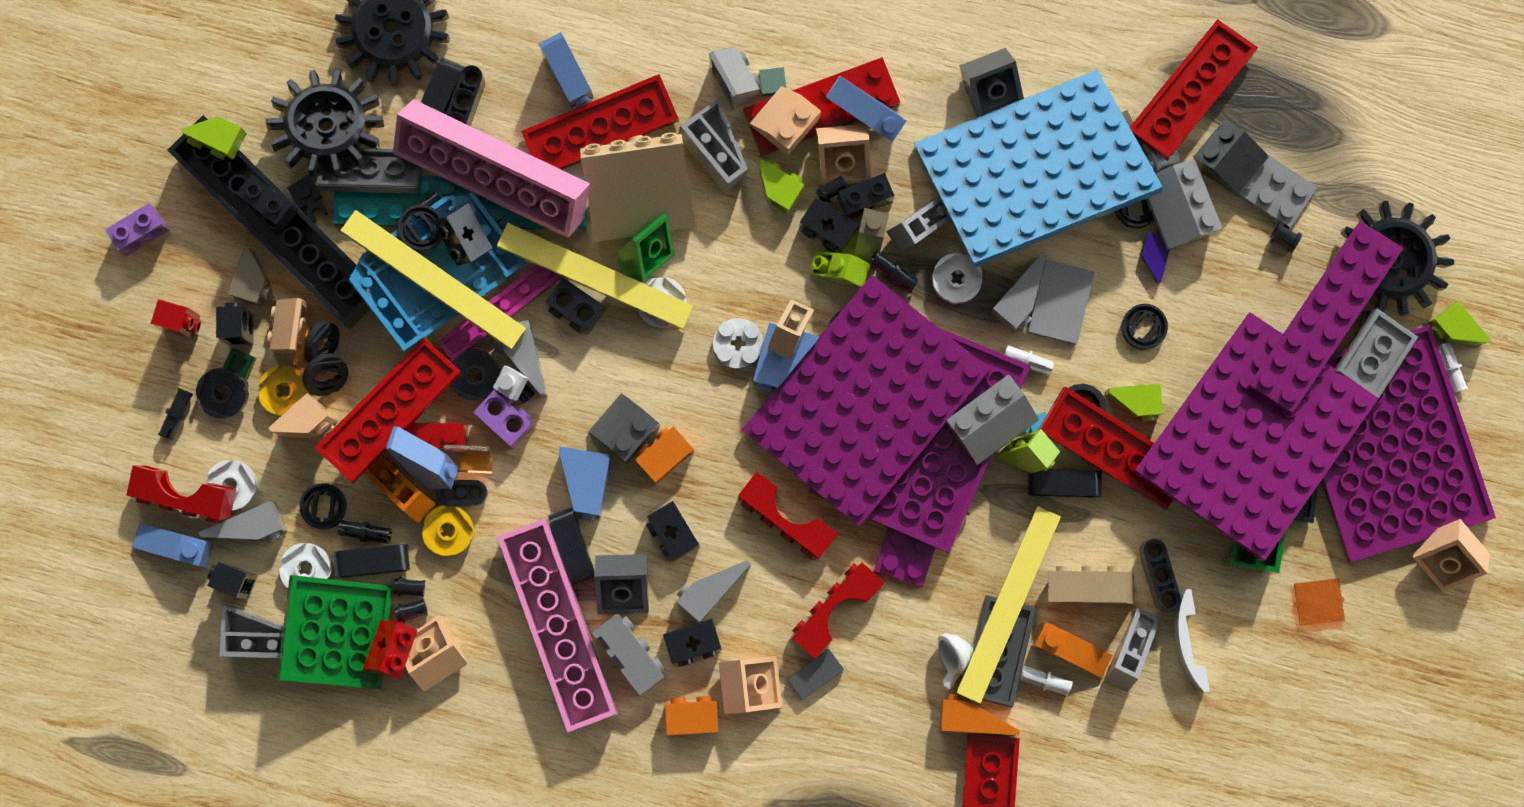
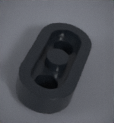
[436,480,488,506]

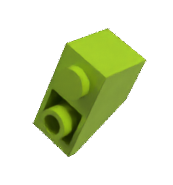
[182,116,247,160]
[759,159,805,215]
[809,251,871,288]

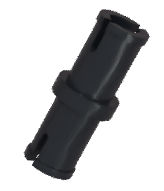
[868,250,918,292]
[158,388,193,441]
[338,519,392,544]

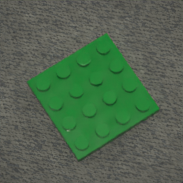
[277,575,393,689]

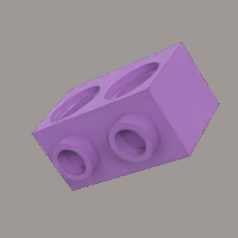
[105,203,169,256]
[473,390,534,449]

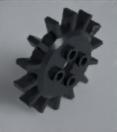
[335,0,450,86]
[266,69,384,177]
[1334,201,1454,317]

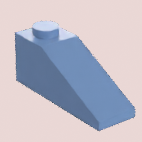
[826,76,907,142]
[386,427,458,490]
[132,523,214,568]

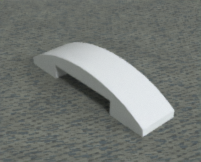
[1174,589,1210,692]

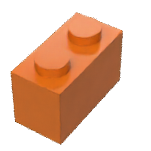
[635,426,694,485]
[665,696,719,735]

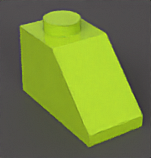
[1428,301,1491,347]
[1105,384,1163,422]
[997,429,1060,473]

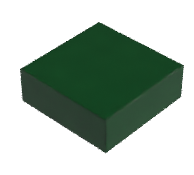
[223,348,257,380]

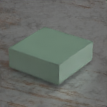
[759,67,786,96]

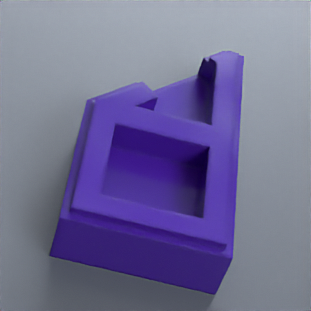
[1141,232,1170,284]

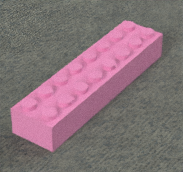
[393,99,590,238]
[497,519,618,733]

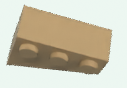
[1048,566,1134,605]

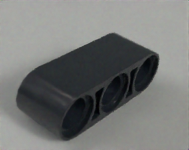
[420,57,465,115]
[446,65,485,127]
[1028,469,1102,498]
[548,507,595,585]
[1139,539,1181,612]
[334,544,410,578]

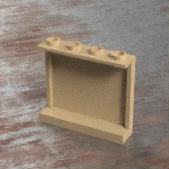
[580,133,695,242]

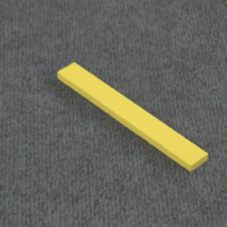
[340,210,526,350]
[497,223,693,330]
[956,506,1061,704]

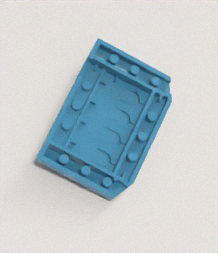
[349,192,526,353]

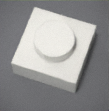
[493,365,529,401]

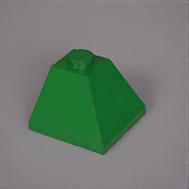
[616,213,675,282]

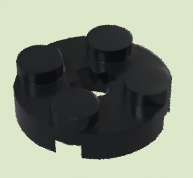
[451,349,500,401]
[196,367,249,419]

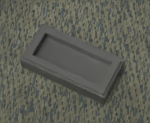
[788,649,844,700]

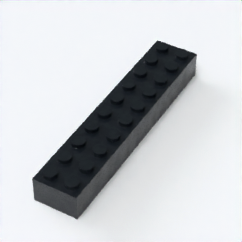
[167,115,370,329]

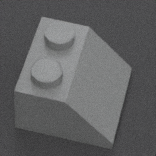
[709,46,762,110]

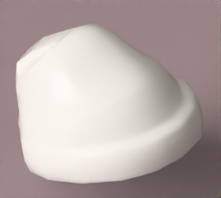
[937,633,974,690]

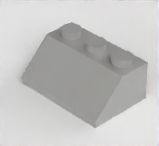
[1146,159,1222,251]
[946,374,1039,465]

